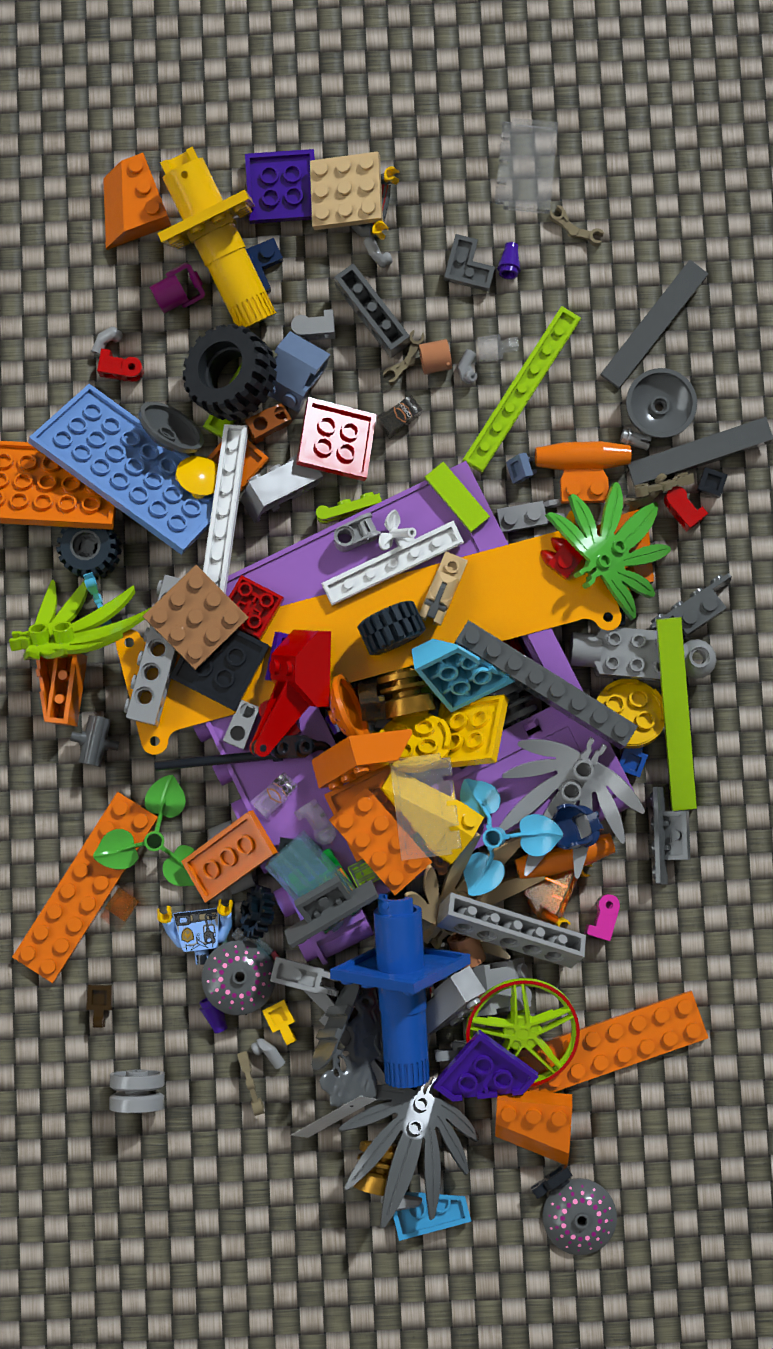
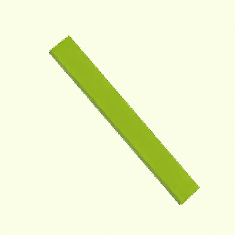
[462,306,581,474]
[656,617,697,811]

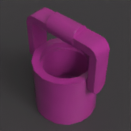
[149,263,205,314]

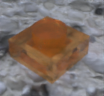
[105,888,140,922]

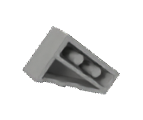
[240,454,323,523]
[426,966,486,1037]

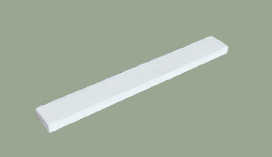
[203,424,249,594]

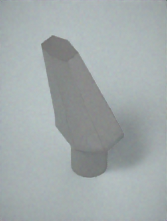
[381,1195,422,1211]

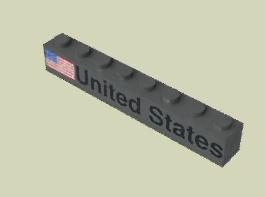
[454,620,638,749]

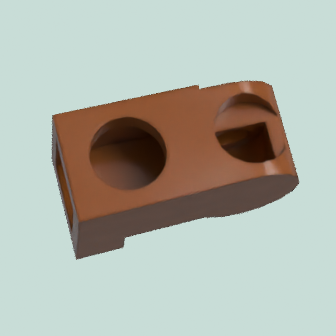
[245,404,293,445]

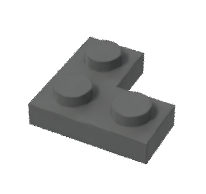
[444,234,495,292]

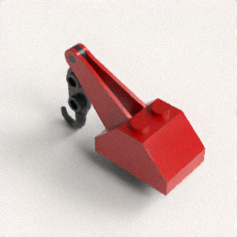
[249,630,331,758]

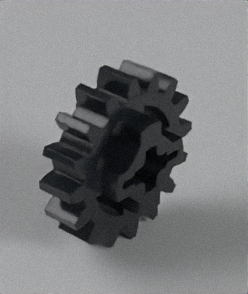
[240,885,275,940]

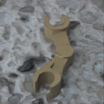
[549,205,604,246]
[383,330,424,385]
[635,472,695,497]
[621,473,671,515]
[237,1051,265,1116]

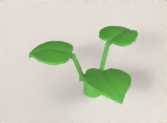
[93,775,195,886]

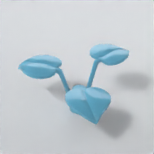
[460,778,563,896]

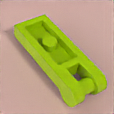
[316,492,382,524]

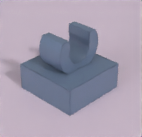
[506,453,537,484]

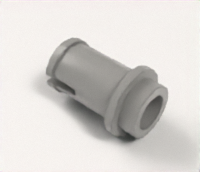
[620,428,651,450]

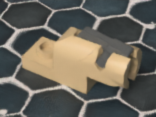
[419,551,468,626]

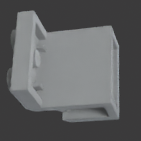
[461,957,532,1017]

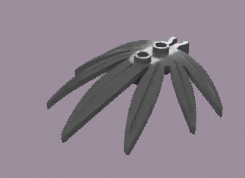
[338,1078,479,1229]

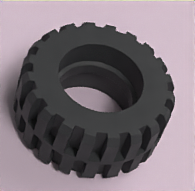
[183,324,277,421]

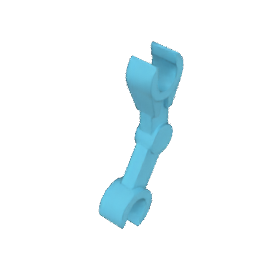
[83,572,112,627]

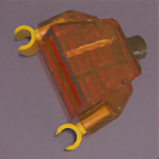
[524,864,593,927]

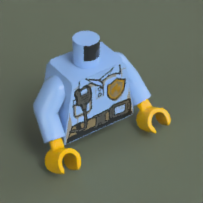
[157,899,233,965]

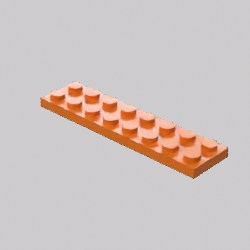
[12,792,158,983]
[512,990,708,1093]

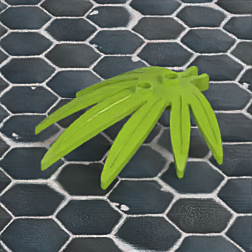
[9,580,150,660]

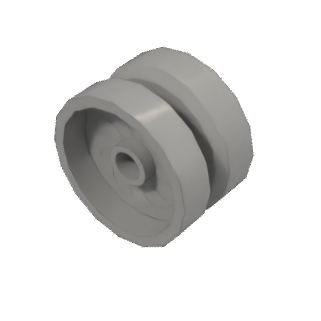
[109,1069,165,1113]

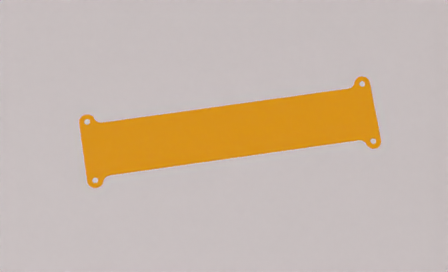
[116,510,621,755]

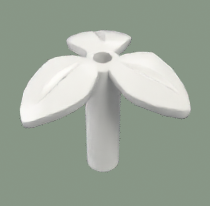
[379,510,416,550]

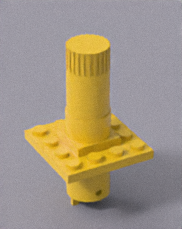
[157,146,276,328]

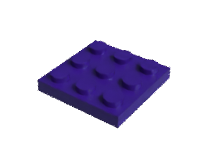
[245,149,315,224]

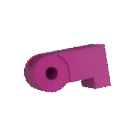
[584,894,620,941]

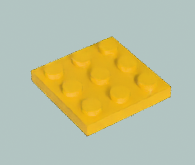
[431,694,509,770]

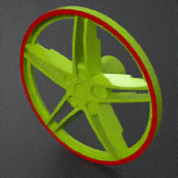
[465,978,580,1087]

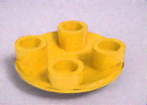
[175,456,218,499]

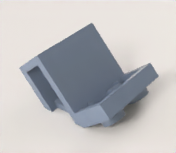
[268,331,330,413]

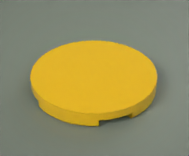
[597,679,664,749]
[379,711,452,773]

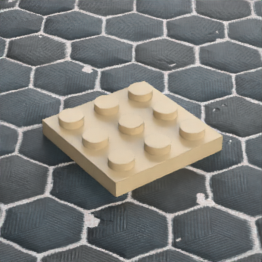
[310,151,383,230]

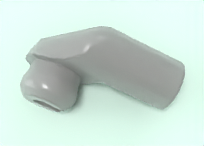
[364,237,393,268]
[91,327,123,356]
[457,349,477,384]
[251,1038,285,1069]

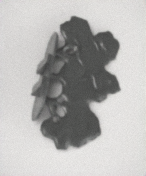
[311,983,384,1107]

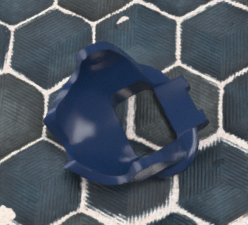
[551,804,604,849]

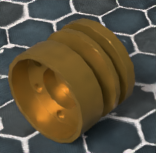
[377,667,436,719]
[353,1140,397,1196]

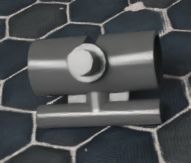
[70,715,120,767]

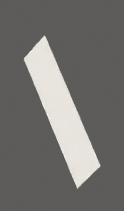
[291,1096,377,1138]

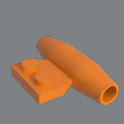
[535,441,631,504]
[515,833,615,879]

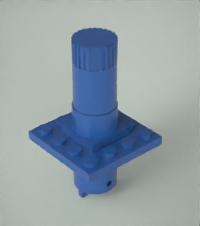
[330,894,471,1089]

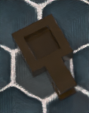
[86,985,113,1028]

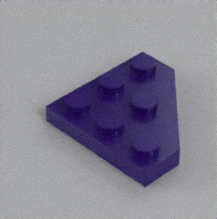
[433,1030,538,1102]

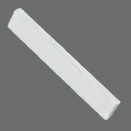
[321,521,464,606]

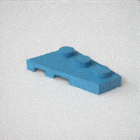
[393,1191,471,1241]

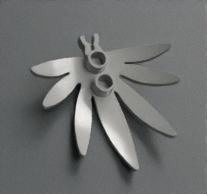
[499,737,645,879]

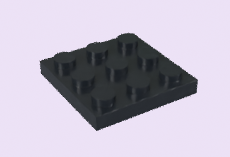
[170,629,270,712]

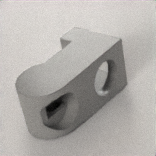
[291,309,336,340]
[223,700,259,750]

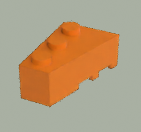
[36,653,88,727]

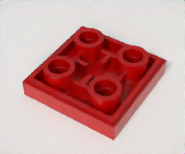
[229,575,284,641]

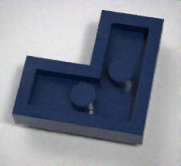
[246,238,283,292]

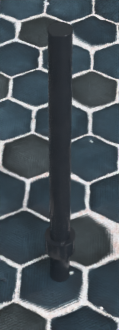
[154,752,285,771]

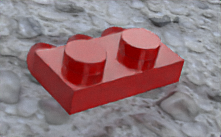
[541,526,584,580]

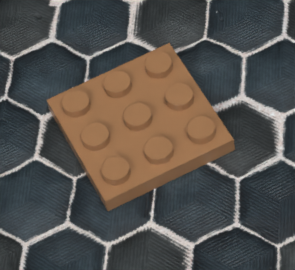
[142,565,249,670]

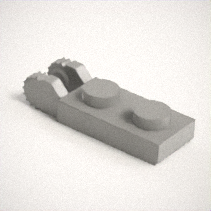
[496,499,565,533]
[270,956,339,996]

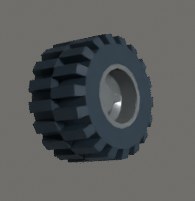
[56,527,122,580]
[357,601,426,655]

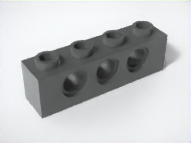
[334,263,410,358]

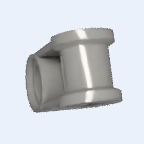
[334,512,381,552]

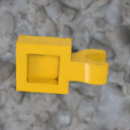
[262,999,297,1045]

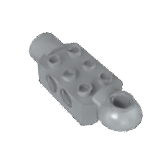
[569,627,717,683]

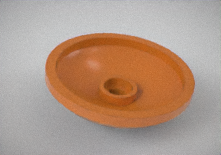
[328,674,370,737]

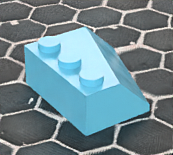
[411,639,515,713]

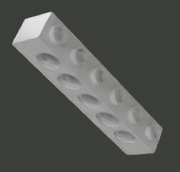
[124,575,181,727]
[436,892,586,968]

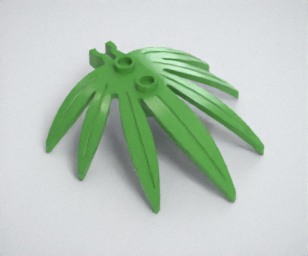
[545,482,671,621]

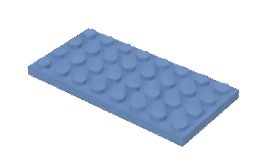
[28,384,214,555]

